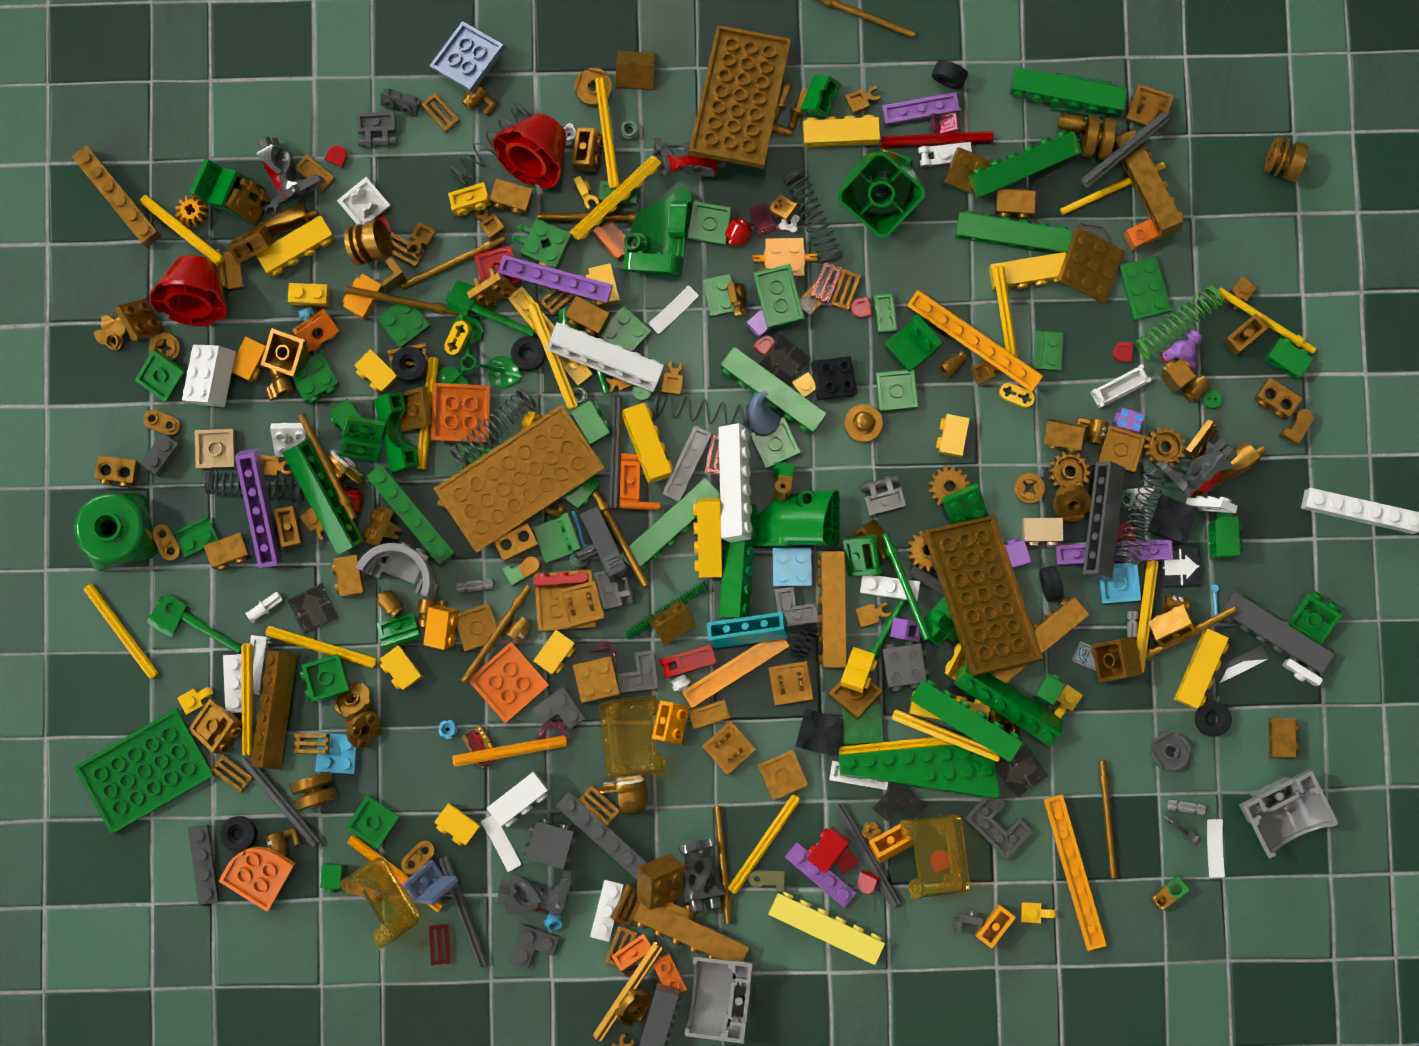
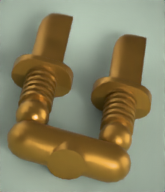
[772,82,808,137]

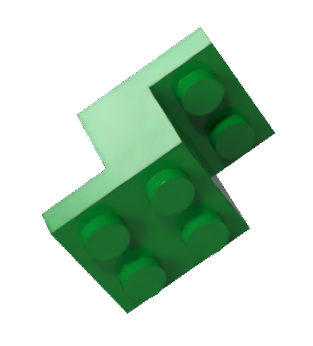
[189,159,263,220]

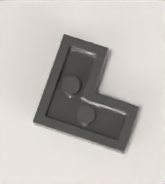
[774,587,818,627]
[618,650,658,693]
[532,687,585,730]
[509,924,559,968]

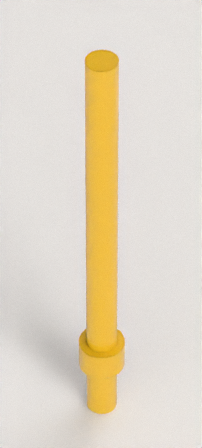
[1060,161,1166,215]
[1218,287,1317,354]

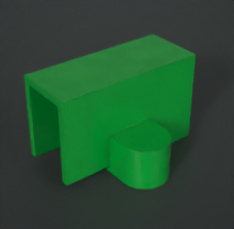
[924,597,958,647]

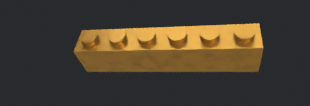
[1113,129,1185,239]
[72,145,162,248]
[817,551,846,668]
[990,597,1089,683]
[250,650,298,770]
[633,902,749,961]

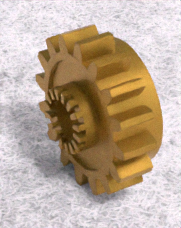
[1143,426,1186,467]
[1048,451,1091,489]
[928,466,970,508]
[906,531,935,572]

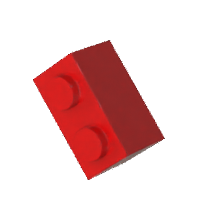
[807,826,851,873]

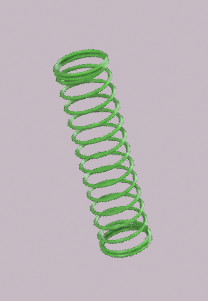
[1135,285,1225,360]

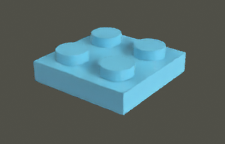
[773,548,812,587]
[1099,563,1141,604]
[315,733,357,774]

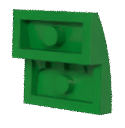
[339,415,385,462]

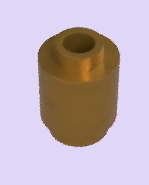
[1057,112,1086,134]
[1182,375,1210,403]
[377,589,405,618]

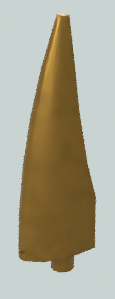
[246,202,318,235]
[1194,441,1267,498]

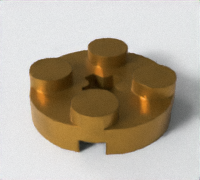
[574,68,612,106]
[1053,486,1092,522]
[334,682,373,721]
[615,989,652,1026]

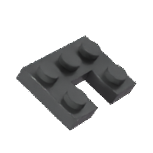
[965,797,1033,860]

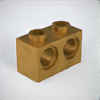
[227,224,274,264]
[1254,377,1302,420]
[94,455,140,488]
[494,523,539,562]

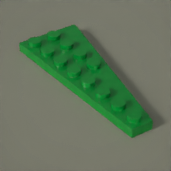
[838,745,999,799]

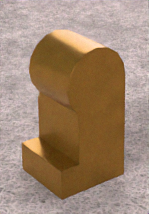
[1279,409,1314,446]

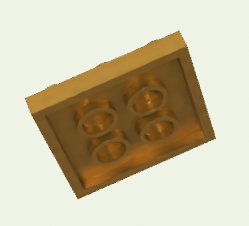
[1057,228,1125,303]
[534,569,596,632]

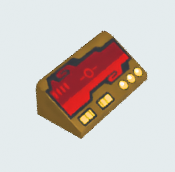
[462,725,499,769]

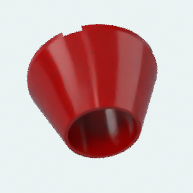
[493,114,567,188]
[149,255,227,326]

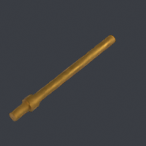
[816,0,916,38]
[538,212,636,223]
[400,235,506,290]
[344,285,458,316]
[298,413,357,520]
[592,491,650,589]
[460,585,532,684]
[1146,606,1238,661]
[1098,761,1118,878]
[714,806,733,924]

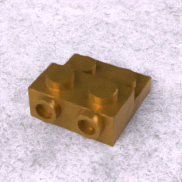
[188,698,242,754]

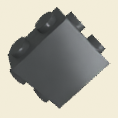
[881,641,929,691]
[524,818,577,869]

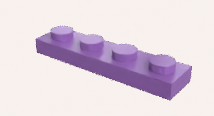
[882,92,960,126]
[785,843,856,908]

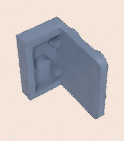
[402,860,459,905]

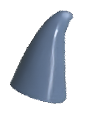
[748,391,780,435]

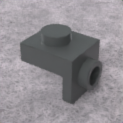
[952,911,983,933]

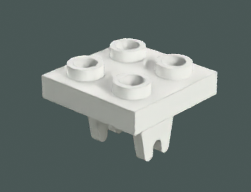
[337,177,391,225]
[270,423,312,457]

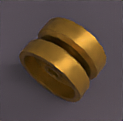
[1082,115,1116,160]
[289,771,338,811]

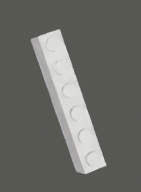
[546,323,664,392]
[719,423,752,542]
[1301,488,1419,534]

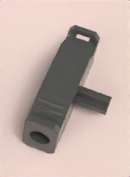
[575,507,628,582]

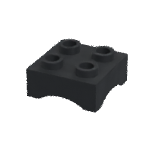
[811,356,857,401]
[1147,495,1199,545]
[795,709,843,757]

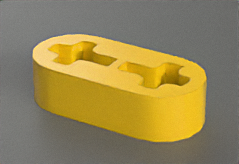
[444,320,472,355]
[999,383,1035,408]

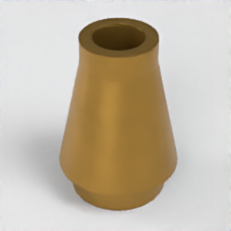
[939,351,967,378]

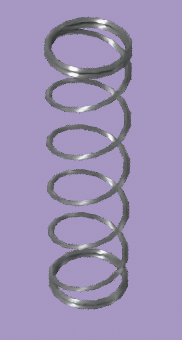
[450,102,531,185]
[652,392,749,427]

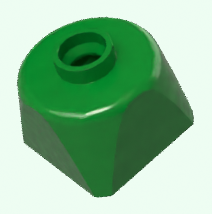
[838,151,925,238]
[74,493,158,571]

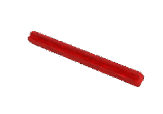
[881,131,993,148]

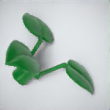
[436,313,521,388]

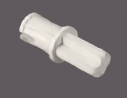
[246,592,283,623]

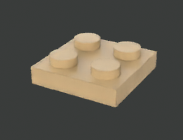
[195,429,235,469]

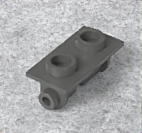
[381,88,421,116]

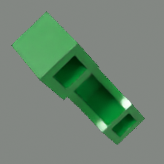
[373,392,420,473]

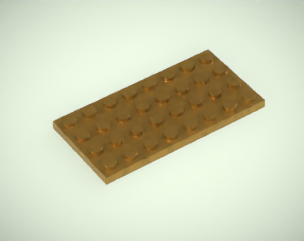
[689,25,791,169]
[433,404,605,553]
[923,515,1043,677]

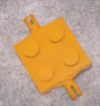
[753,238,817,277]

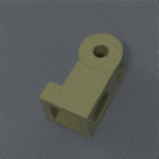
[749,870,785,891]

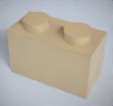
[1022,518,1063,546]

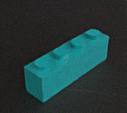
[707,612,789,649]

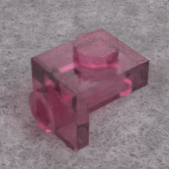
[929,111,960,134]
[749,203,776,237]

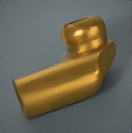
[543,504,566,518]

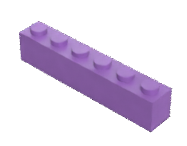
[235,448,282,568]

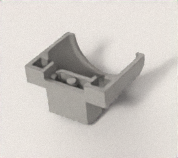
[355,541,440,600]
[1239,770,1338,858]
[685,957,754,1044]

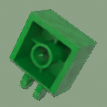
[512,219,572,269]
[1207,512,1243,559]

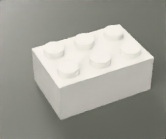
[182,345,236,407]
[487,772,550,827]

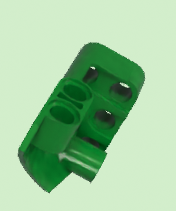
[623,187,692,277]
[754,490,840,547]

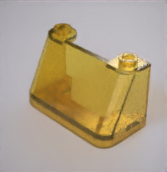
[599,695,666,779]
[900,814,970,899]
[339,857,419,950]

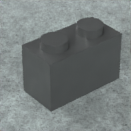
[140,433,183,477]

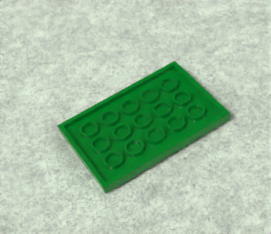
[74,708,215,834]

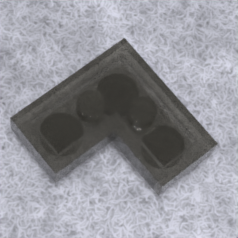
[872,783,927,821]

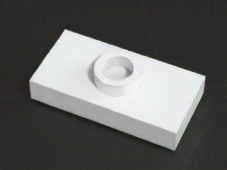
[1282,659,1323,686]

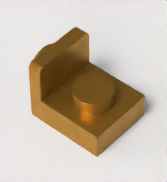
[769,194,799,222]

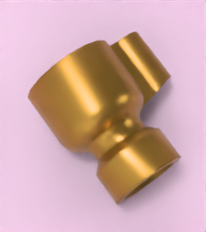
[265,369,294,401]
[417,599,447,627]

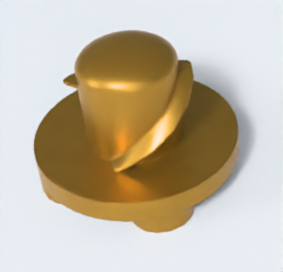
[844,404,883,442]
[345,711,382,749]

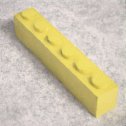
[768,891,885,965]

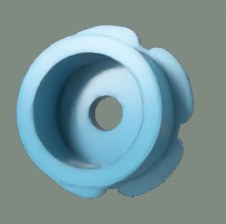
[298,307,316,321]
[438,720,457,739]
[544,913,563,931]

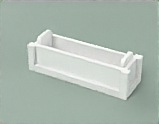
[1090,364,1152,409]
[250,635,272,695]

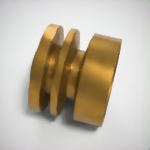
[1263,135,1309,183]
[344,219,392,266]

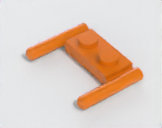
[619,453,662,510]

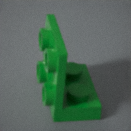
[885,314,943,371]
[533,512,581,563]

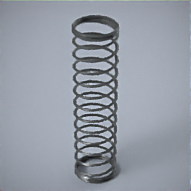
[783,168,843,264]
[450,388,536,467]
[1115,468,1168,565]
[204,470,304,502]

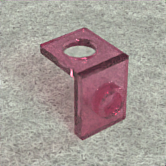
[588,641,618,668]
[535,719,571,740]

